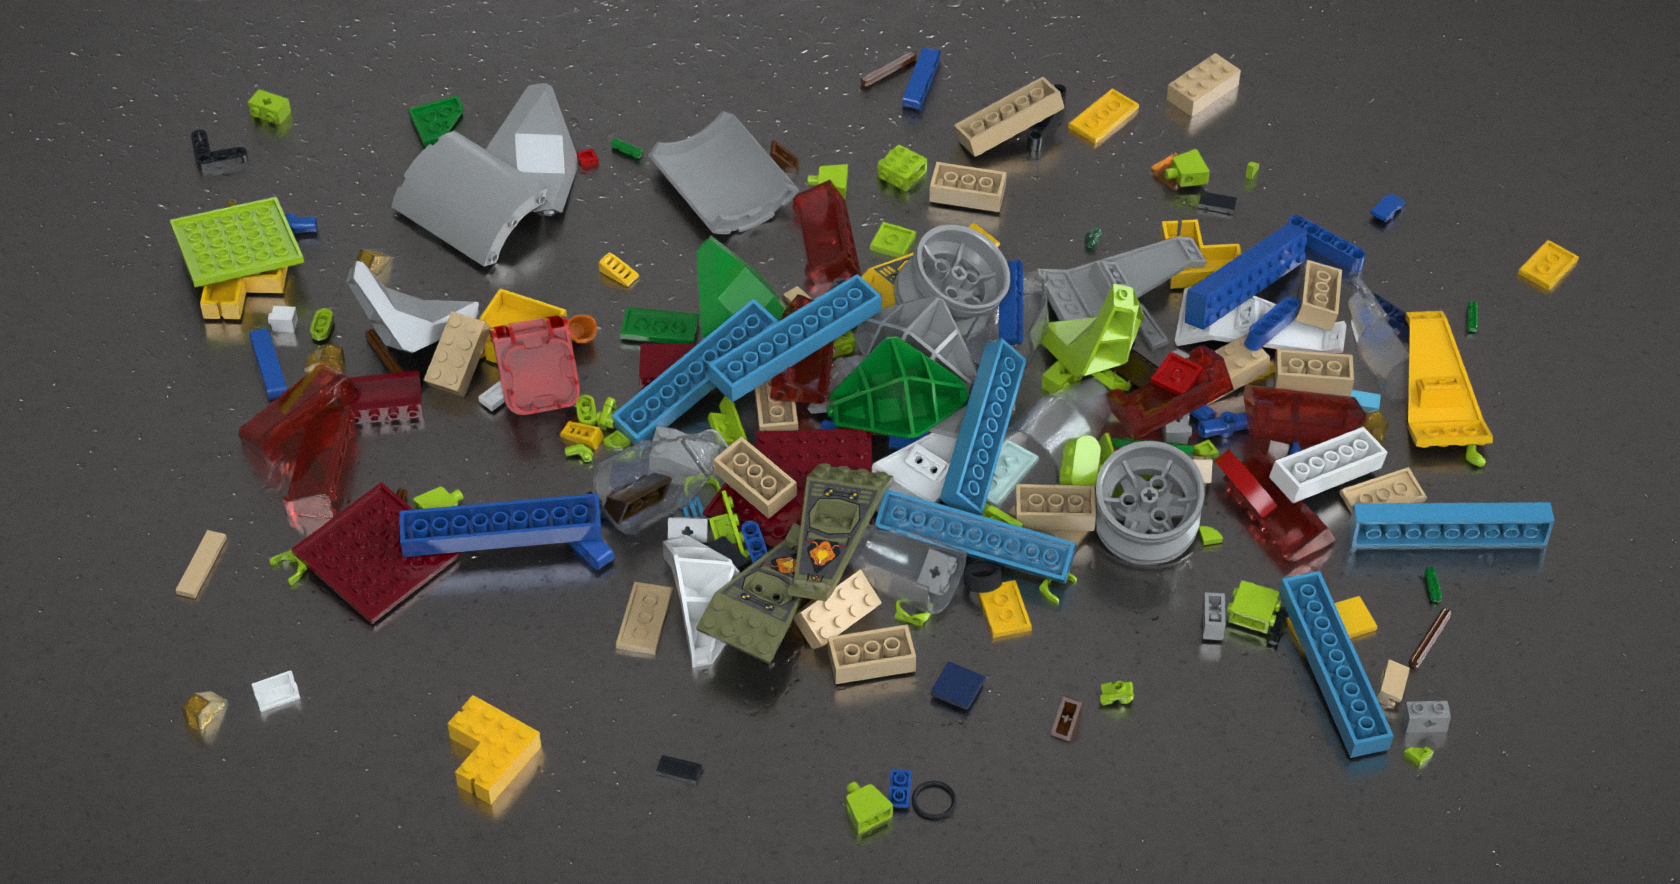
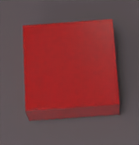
[576,148,599,169]

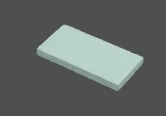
[986,439,1039,508]

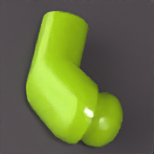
[565,444,593,462]
[1466,444,1486,467]

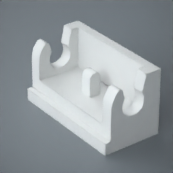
[252,670,300,712]

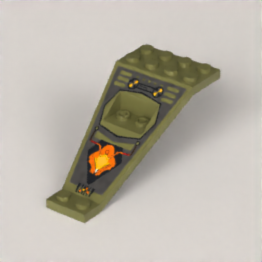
[788,463,893,601]
[696,523,802,664]

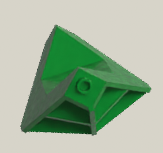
[696,235,792,338]
[826,336,968,438]

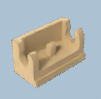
[1376,659,1410,707]

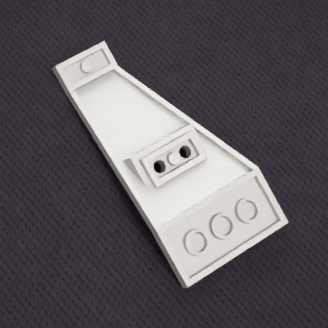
[1175,287,1347,354]
[872,433,957,513]

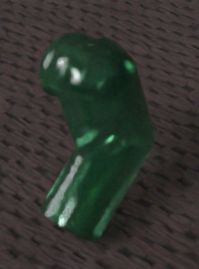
[1084,227,1102,248]

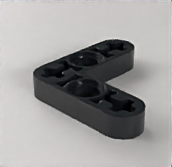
[191,130,248,170]

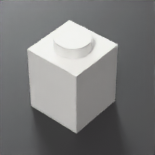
[268,306,298,333]

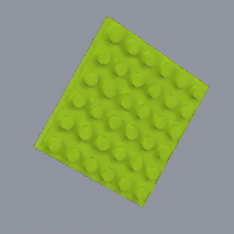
[170,197,304,287]

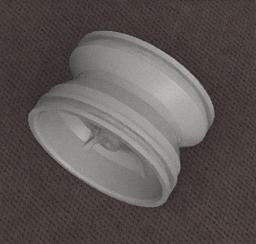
[894,225,1010,341]
[1095,441,1204,565]

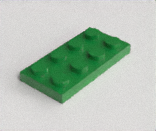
[620,307,700,344]

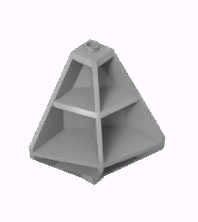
[485,83,578,216]
[346,261,480,353]
[853,295,978,398]

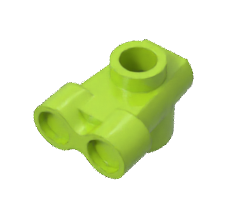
[596,397,618,431]
[1100,681,1134,705]

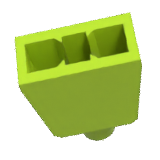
[1164,149,1210,187]
[807,164,848,201]
[413,487,464,510]
[845,782,893,834]

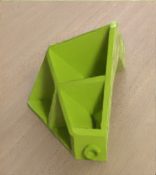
[1041,284,1144,378]

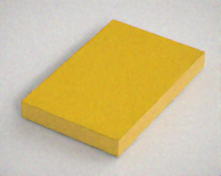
[1518,240,1579,291]
[978,580,1032,638]

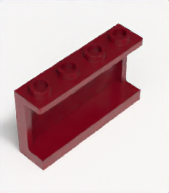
[639,343,715,390]
[343,371,423,425]

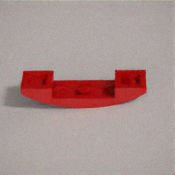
[1214,449,1278,518]

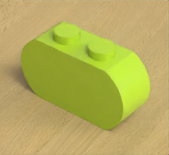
[1059,435,1101,486]

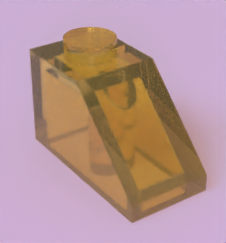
[355,249,393,277]
[304,345,345,375]
[1353,409,1389,441]
[181,691,227,730]

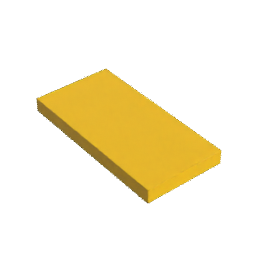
[1068,88,1139,144]
[1286,596,1377,652]

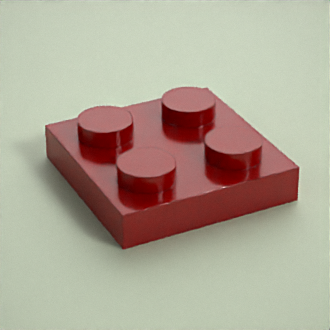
[1151,352,1203,398]

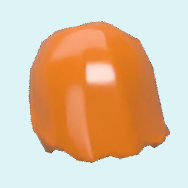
[567,315,598,344]

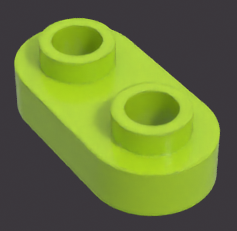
[310,308,334,340]
[576,395,597,426]

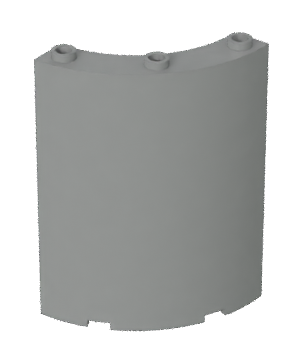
[648,111,799,234]
[391,130,548,266]

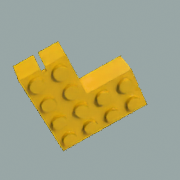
[1160,219,1242,289]
[200,266,288,319]
[479,289,567,363]
[447,695,541,805]

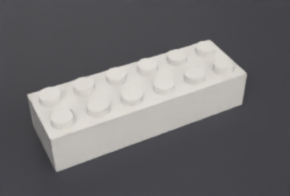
[1269,427,1388,503]

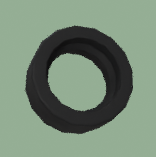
[964,561,1002,593]

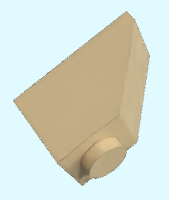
[1189,456,1212,486]

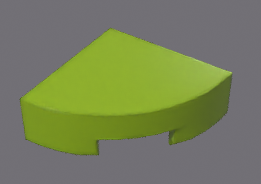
[1246,162,1259,180]
[603,430,631,448]
[1193,439,1219,458]
[1198,526,1223,546]
[1403,747,1434,767]

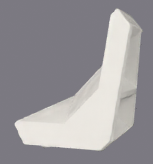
[663,535,740,668]

